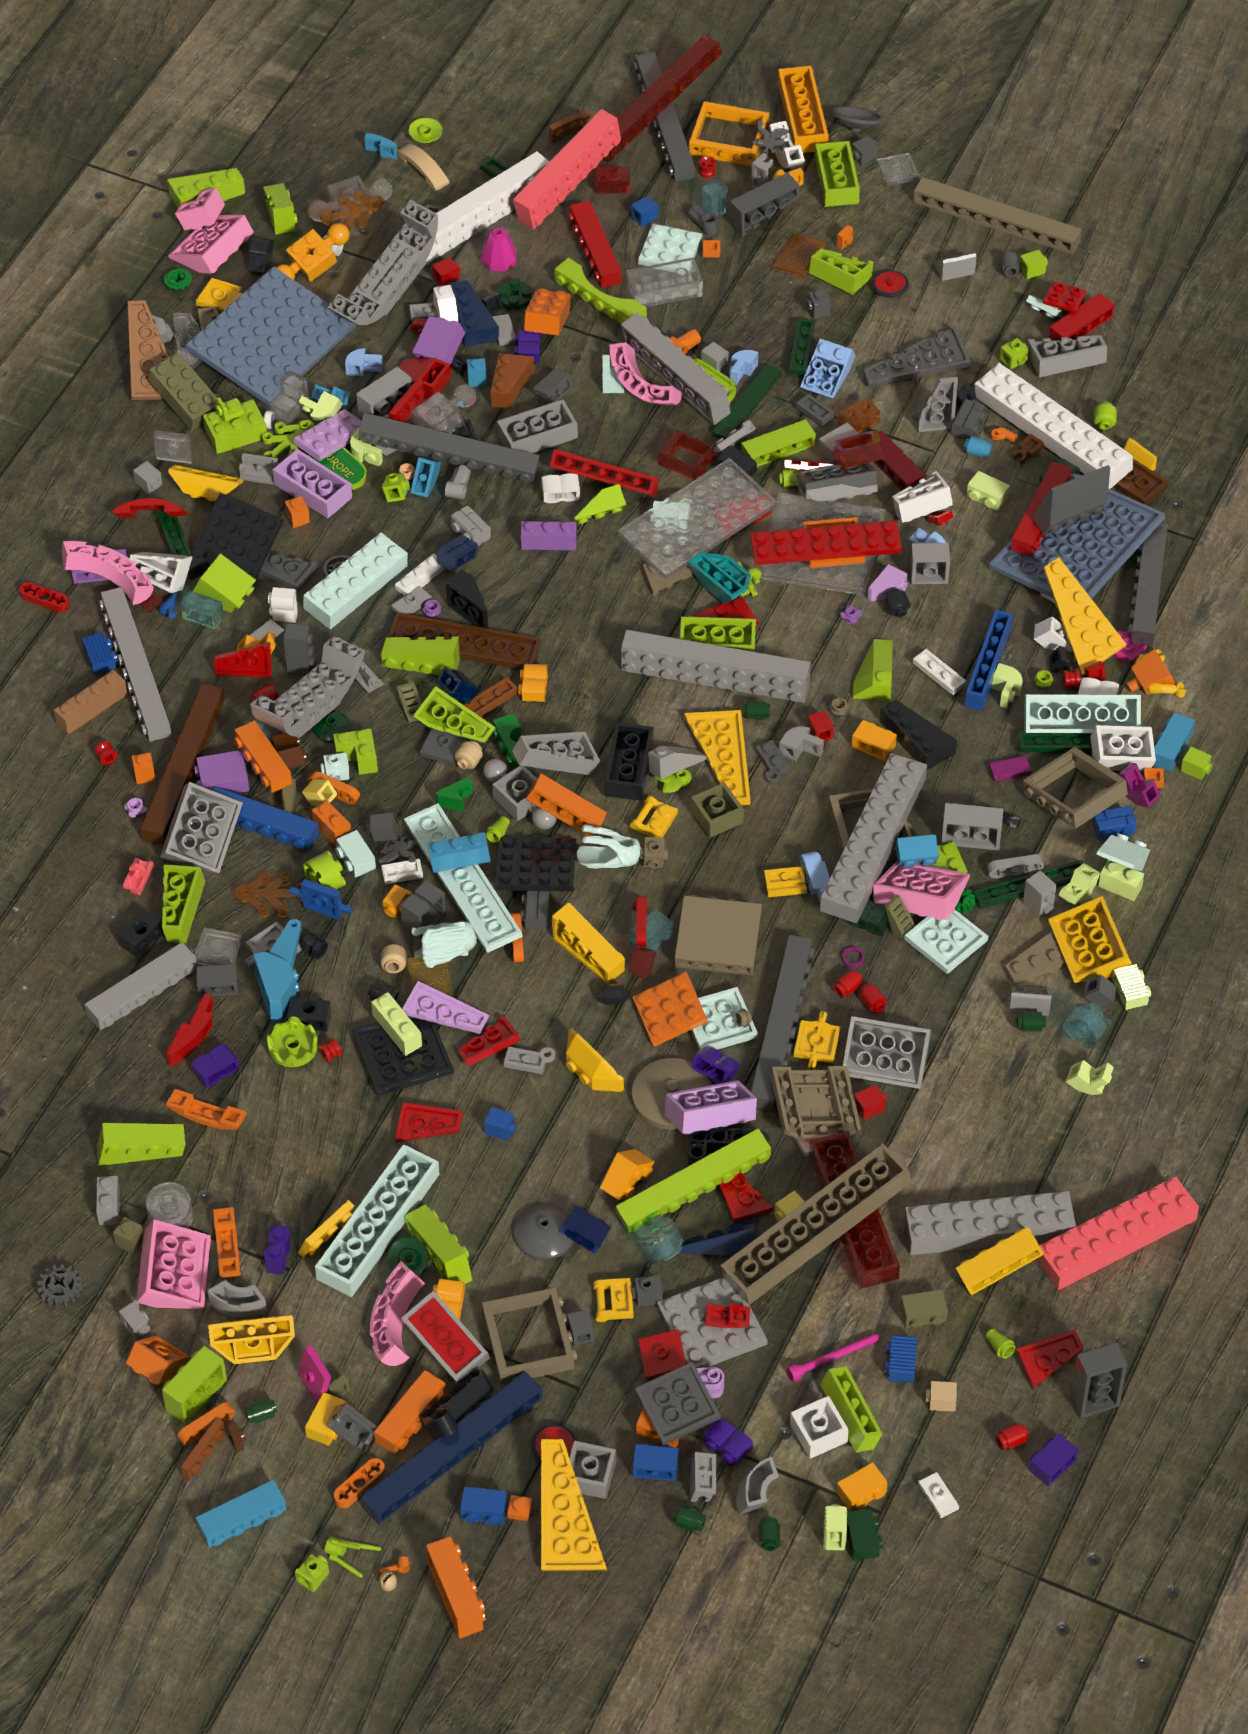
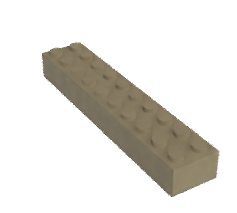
[721,1144,912,1305]

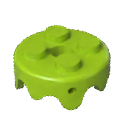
[267,1016,318,1068]

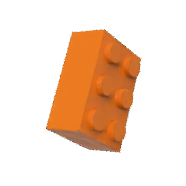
[524,289,571,336]

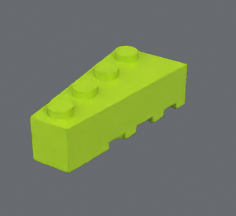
[167,168,245,208]
[162,865,206,943]

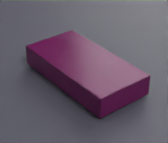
[989,756,1031,782]

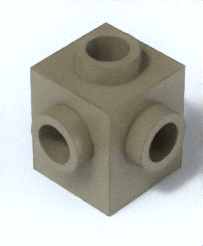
[640,837,668,869]

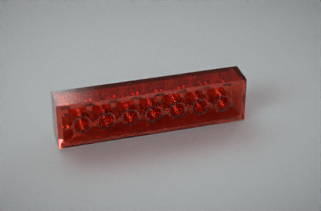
[809,1131,900,1289]

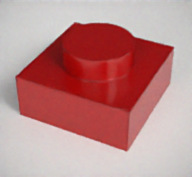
[927,510,953,526]
[1084,661,1106,681]

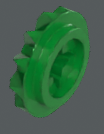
[164,268,192,291]
[955,888,975,913]

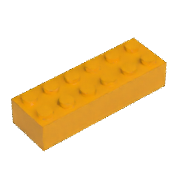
[778,66,828,153]

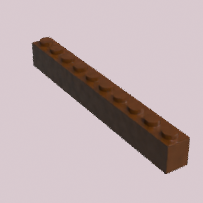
[139,684,225,846]

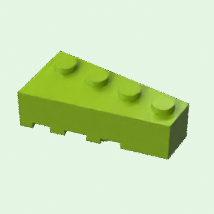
[381,637,460,677]
[97,1123,185,1166]
[404,1204,473,1284]

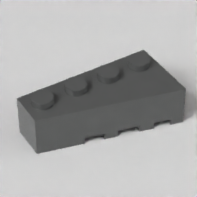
[730,172,799,237]

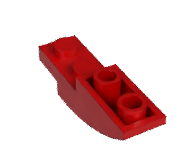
[165,994,214,1066]

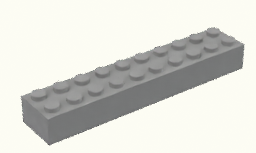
[621,630,811,703]
[820,753,927,923]

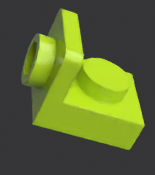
[215,397,245,422]

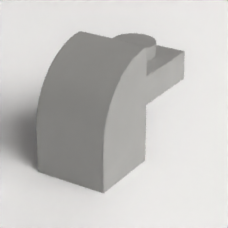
[779,726,824,761]

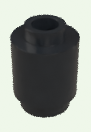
[368,981,399,1001]
[599,984,628,1005]

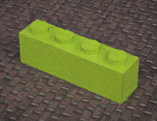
[741,419,816,467]
[820,1366,882,1452]

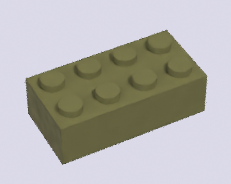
[148,352,217,431]

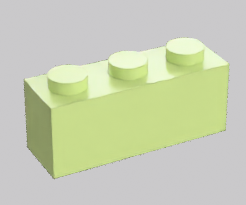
[371,992,422,1056]

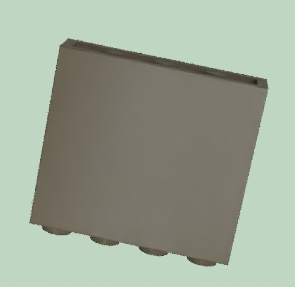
[675,895,762,976]

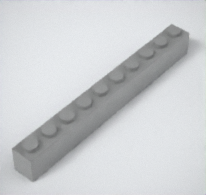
[99,587,171,742]

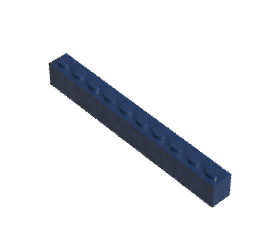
[361,1371,543,1525]

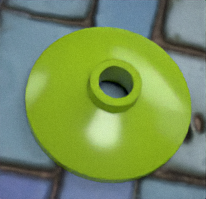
[409,118,442,143]

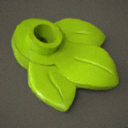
[653,769,692,793]

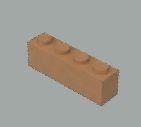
[54,670,127,735]

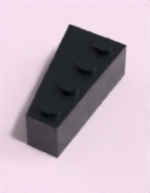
[880,700,957,770]

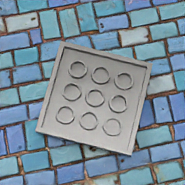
[657,1277,768,1368]

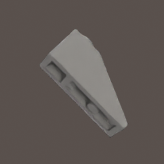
[648,746,707,779]

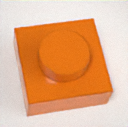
[837,225,854,249]
[703,240,720,257]
[1143,768,1164,788]
[507,1495,533,1521]

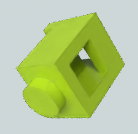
[295,1554,329,1593]

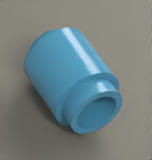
[964,436,992,458]

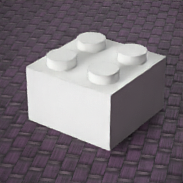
[790,1396,849,1459]

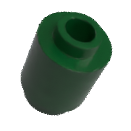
[743,700,770,720]
[1017,1011,1046,1032]
[244,1397,277,1424]
[673,1505,706,1532]
[758,1517,781,1551]

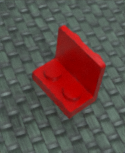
[1043,281,1087,312]

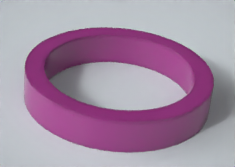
[842,947,864,968]

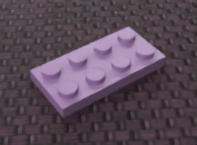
[294,409,362,461]

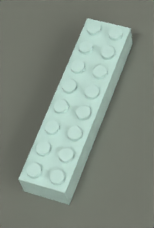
[315,1144,439,1298]

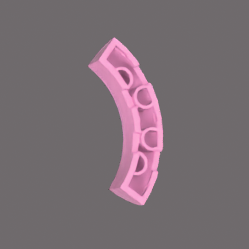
[609,342,682,405]
[62,541,153,605]
[370,1261,425,1366]

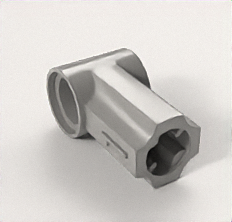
[445,465,471,500]

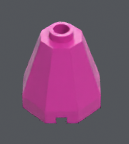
[481,228,517,272]

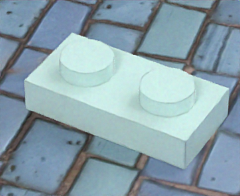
[1026,295,1065,319]

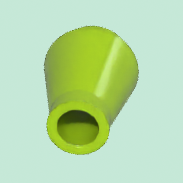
[486,816,510,844]
[986,1328,1016,1359]

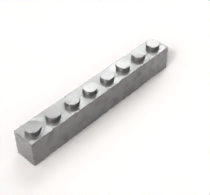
[1128,523,1168,646]

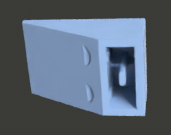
[800,339,856,399]

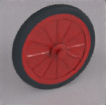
[872,270,909,297]
[532,1424,577,1461]

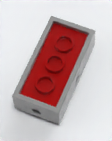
[401,1290,490,1385]

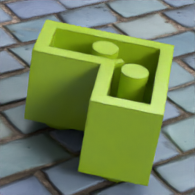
[333,729,378,775]

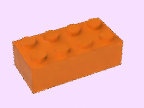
[426,1536,486,1639]

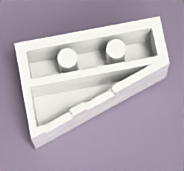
[892,471,953,523]
[130,552,193,593]

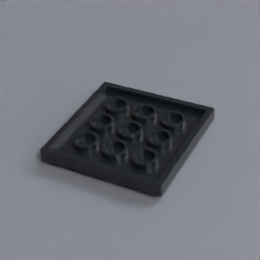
[191,493,284,586]
[495,836,576,892]
[352,1016,454,1097]

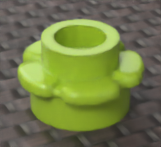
[1034,670,1053,688]

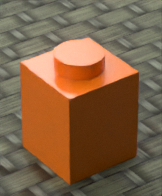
[285,496,310,528]
[132,752,156,784]

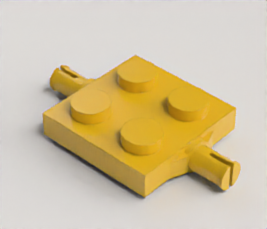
[794,1011,841,1070]

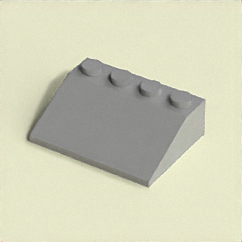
[160,782,243,874]
[843,1016,932,1089]

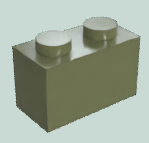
[900,1289,948,1328]

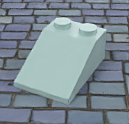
[1096,833,1150,871]

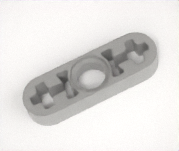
[987,854,1044,879]

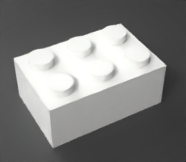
[1090,725,1156,771]

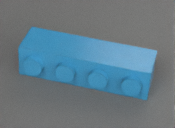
[196,1480,287,1548]

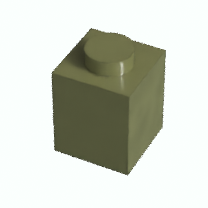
[113,1217,144,1254]

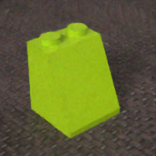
[191,554,256,613]

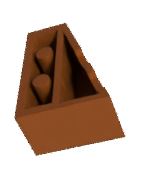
[491,353,535,408]

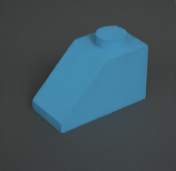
[467,358,487,387]
[410,457,442,497]

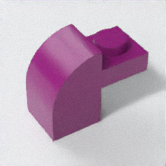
[1119,763,1161,807]

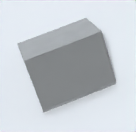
[934,253,976,281]
[1009,985,1052,1016]

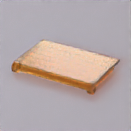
[772,233,827,279]

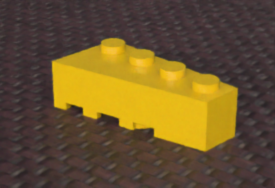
[552,903,625,984]

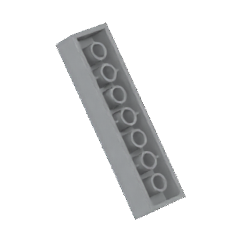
[621,313,731,425]
[904,1191,1076,1255]

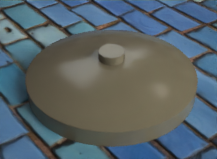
[632,1058,712,1130]

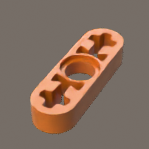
[308,771,360,805]
[510,913,524,963]
[178,1402,235,1446]
[334,1458,385,1508]

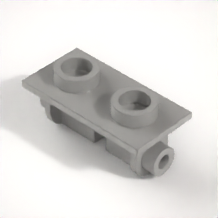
[355,661,384,693]

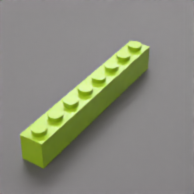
[616,1128,771,1233]

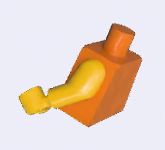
[1127,649,1186,698]

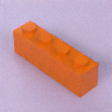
[234,720,292,793]
[526,773,607,836]
[374,1370,447,1455]

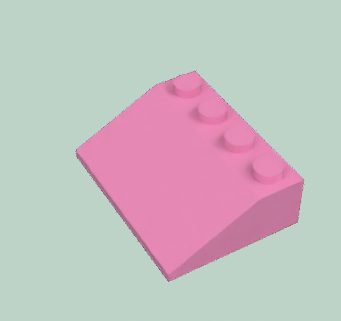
[168,215,253,274]
[873,862,970,920]
[137,1219,211,1309]

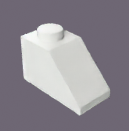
[433,285,459,322]
[1034,617,1073,652]

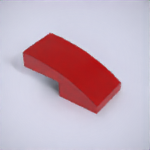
[704,1303,750,1328]

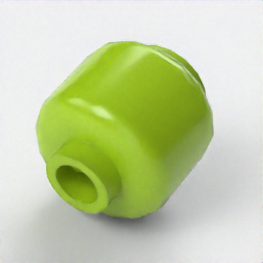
[1093,402,1117,430]

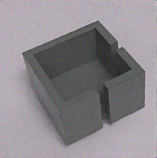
[401,880,446,940]

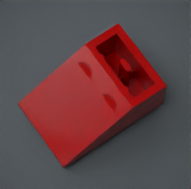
[398,358,451,402]

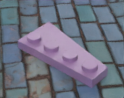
[402,981,490,1034]

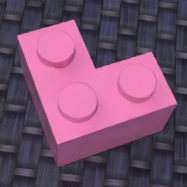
[175,188,225,230]

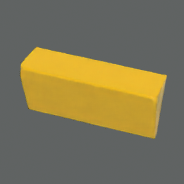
[1124,438,1157,471]

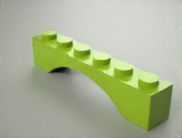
[555,258,647,324]

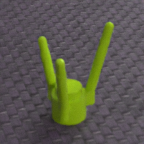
[325,1536,381,1578]

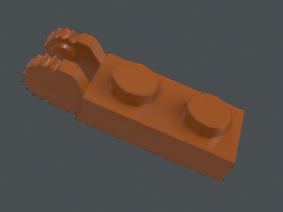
[549,110,591,143]

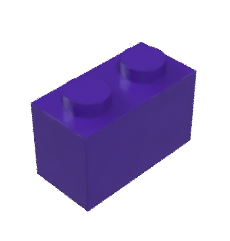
[1029,1433,1079,1487]

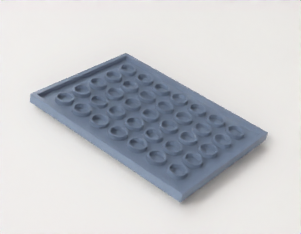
[186,267,356,406]
[989,474,1165,599]

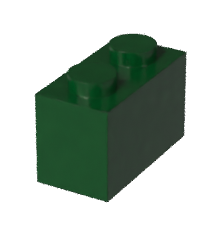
[847,1509,883,1561]

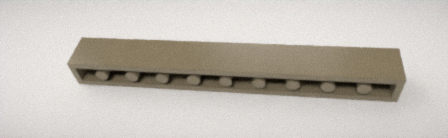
[914,177,1082,255]

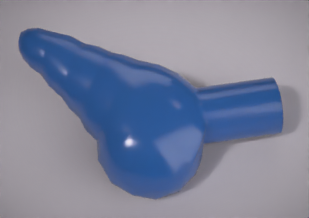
[159,592,177,619]

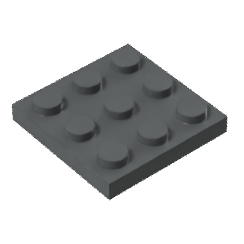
[635,1362,721,1445]

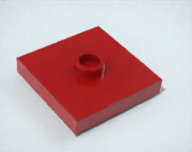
[638,1329,686,1380]

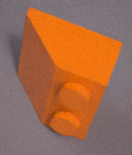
[126,1335,190,1385]

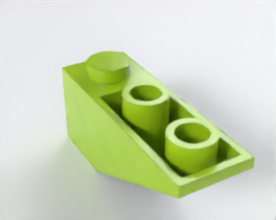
[571,484,626,525]

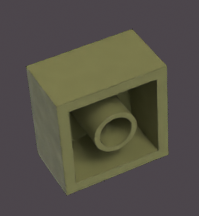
[691,782,744,838]

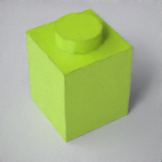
[1019,250,1048,279]
[1181,747,1213,780]

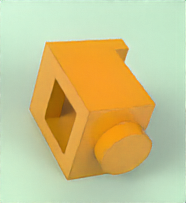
[383,884,412,918]

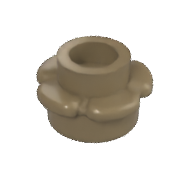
[830,698,849,715]
[734,1008,752,1028]

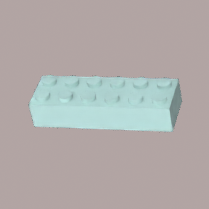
[304,533,408,629]
[1024,695,1141,733]

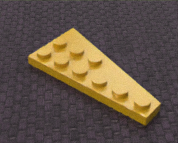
[1043,557,1127,677]
[684,710,750,805]
[541,1439,607,1571]

